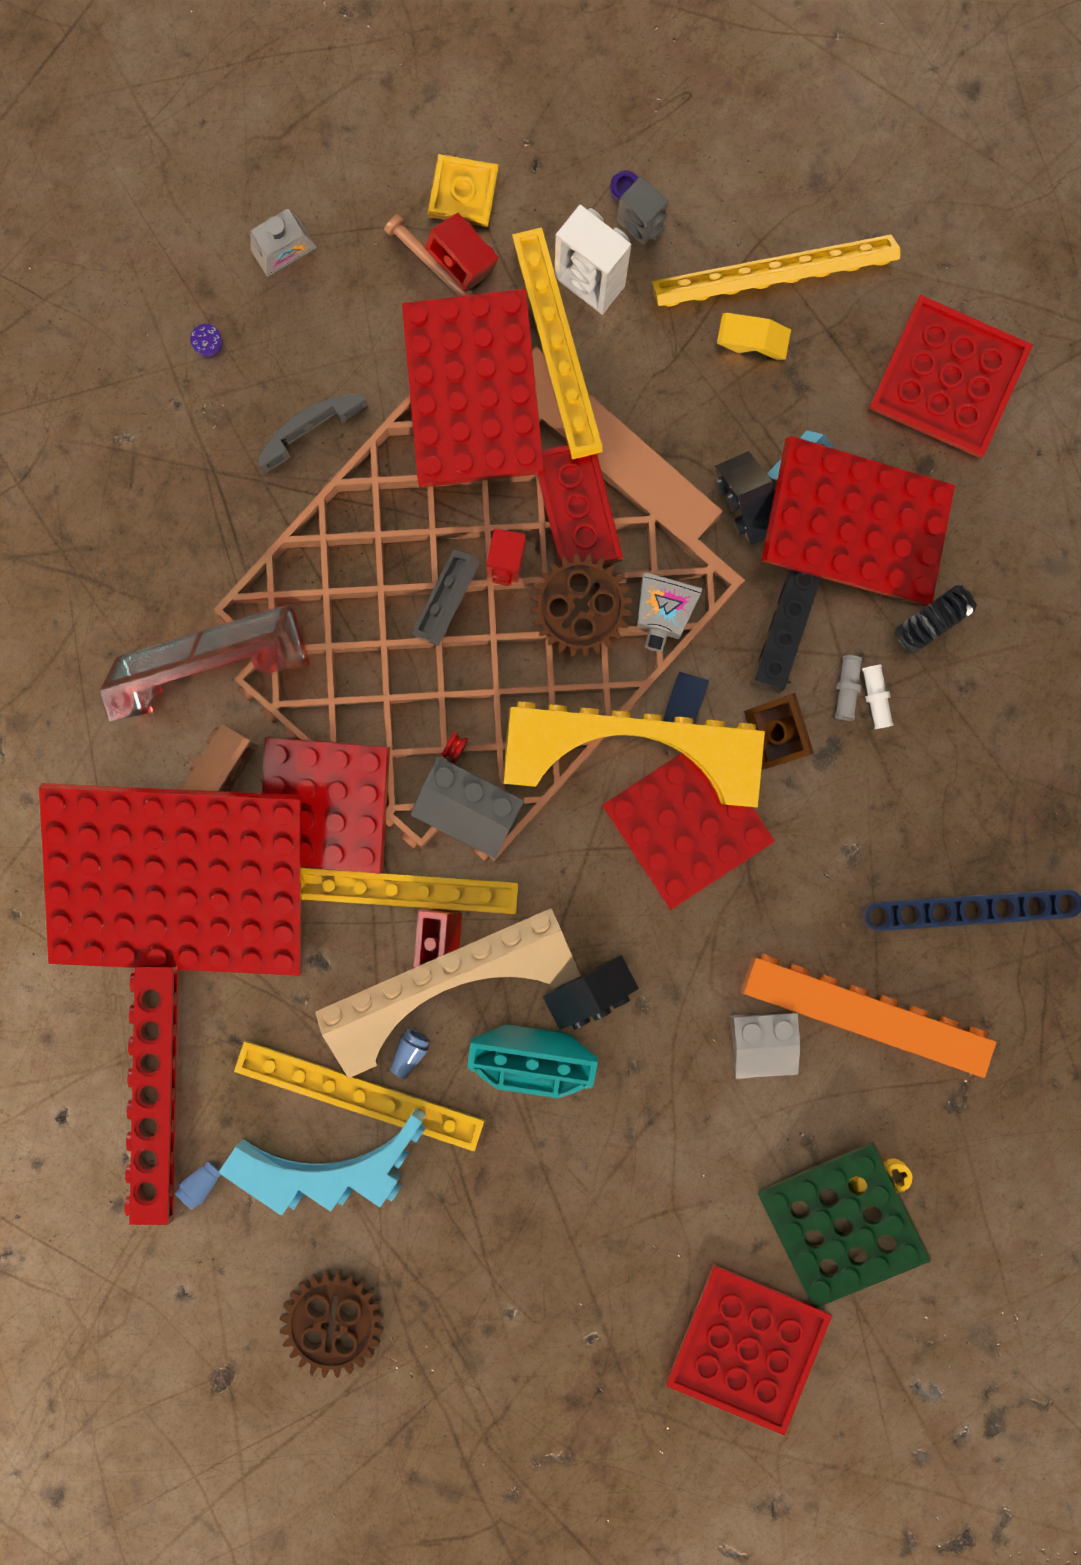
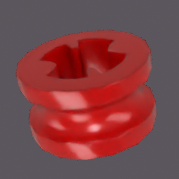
[441,731,469,763]

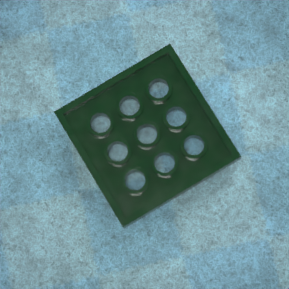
[758,1141,931,1308]

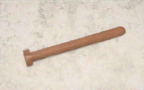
[384,214,474,296]

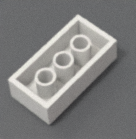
[555,205,631,315]

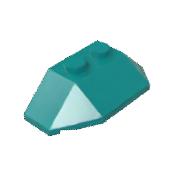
[467,1024,598,1098]

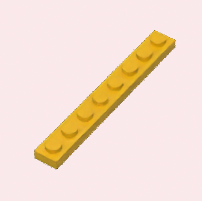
[512,227,603,460]
[651,235,900,307]
[302,868,518,914]
[234,1041,485,1152]

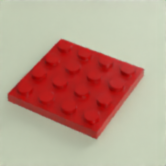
[868,295,1033,458]
[262,737,390,874]
[602,753,775,910]
[665,1264,832,1436]

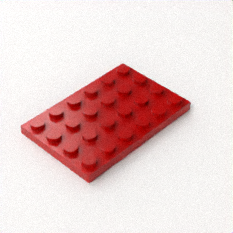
[402,288,545,488]
[761,436,955,606]

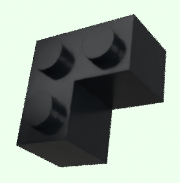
[714,451,775,545]
[542,955,639,1030]

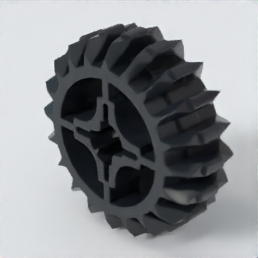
[895,584,977,653]

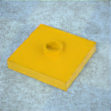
[428,154,499,227]

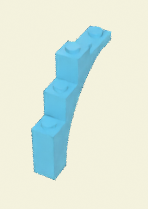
[218,1108,427,1216]

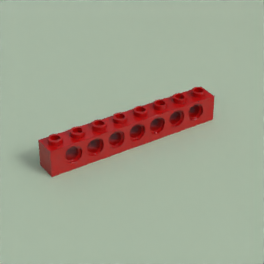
[124,966,179,1225]

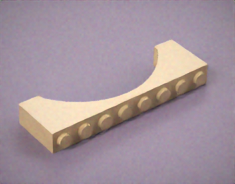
[315,908,581,1078]

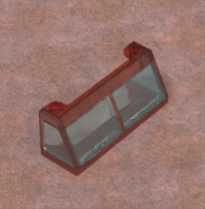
[100,604,310,721]

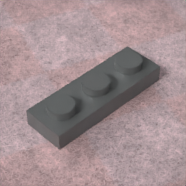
[411,550,480,646]

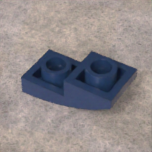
[663,671,709,724]

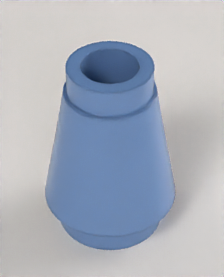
[390,1029,430,1079]
[174,1162,221,1210]

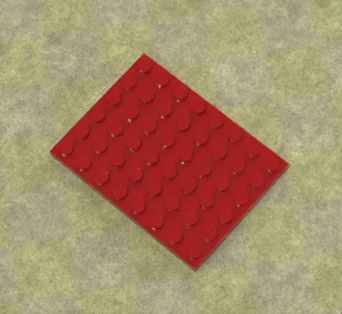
[39,783,302,976]

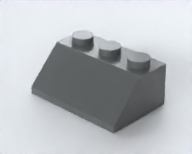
[411,757,524,858]

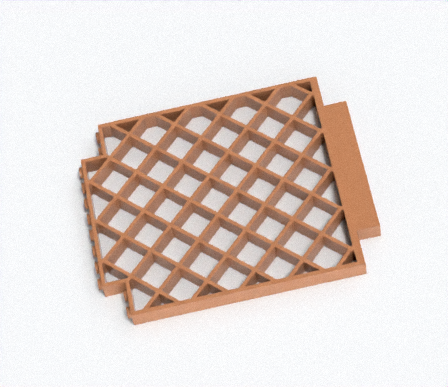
[213,347,745,862]

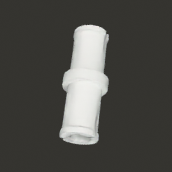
[862,664,894,729]

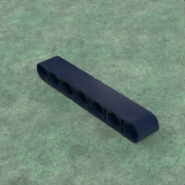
[860,890,1081,931]

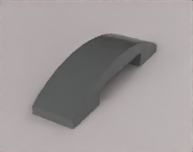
[257,394,368,474]

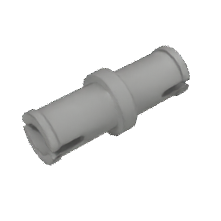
[835,655,862,721]

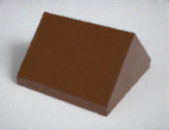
[744,693,814,770]

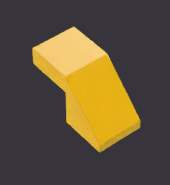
[717,313,791,360]

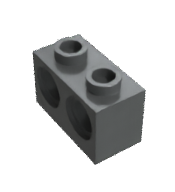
[617,176,668,245]

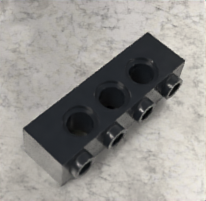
[750,569,821,694]

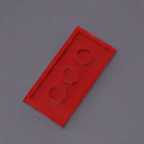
[537,444,623,567]

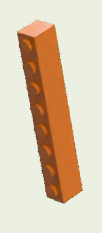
[740,953,997,1078]

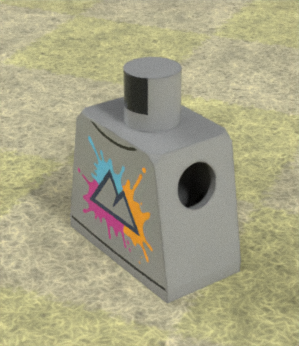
[251,209,317,277]
[637,572,703,652]

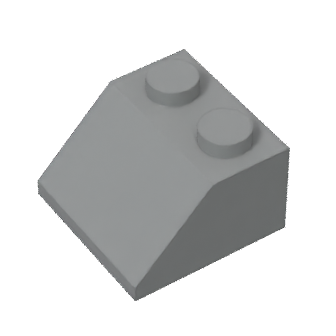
[730,1011,800,1079]

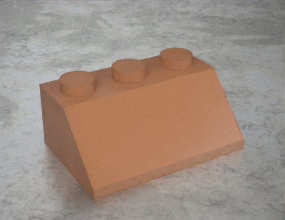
[176,724,259,792]

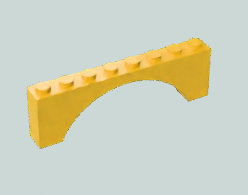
[502,702,765,807]

